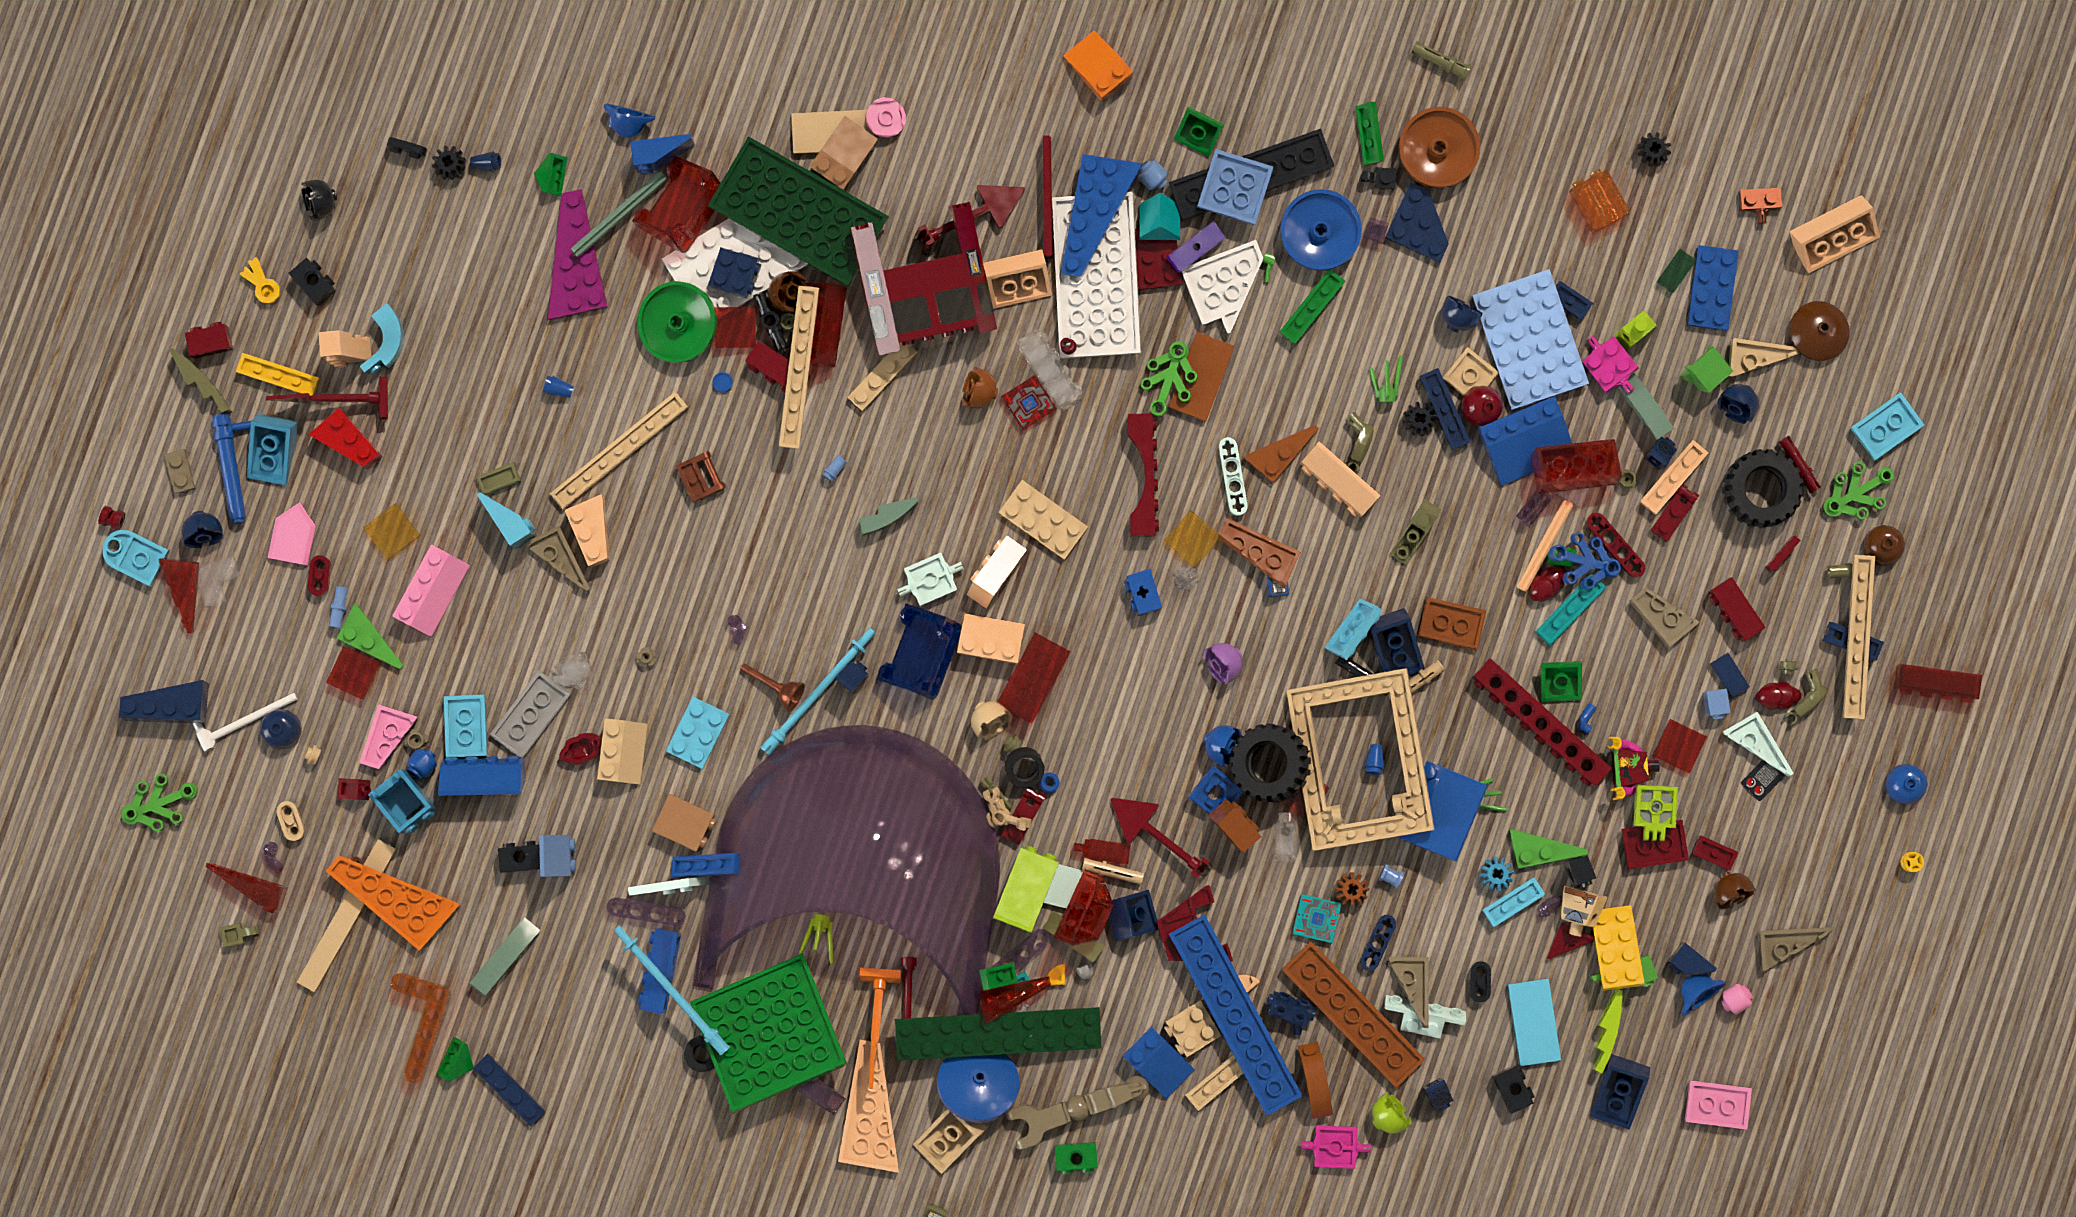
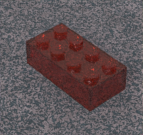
[1531,439,1622,494]
[997,633,1071,724]

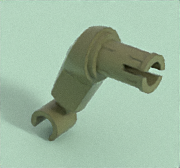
[1345,412,1374,474]
[1784,668,1827,724]

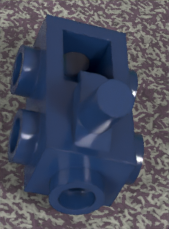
[1266,991,1316,1035]

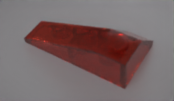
[205,863,288,913]

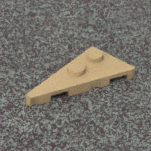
[1727,338,1800,378]

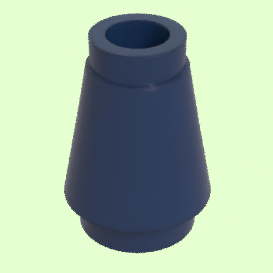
[470,151,501,171]

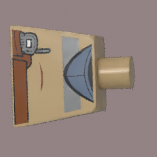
[1561,886,1607,937]

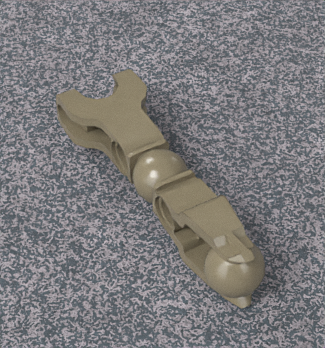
[1005,1075,1149,1149]

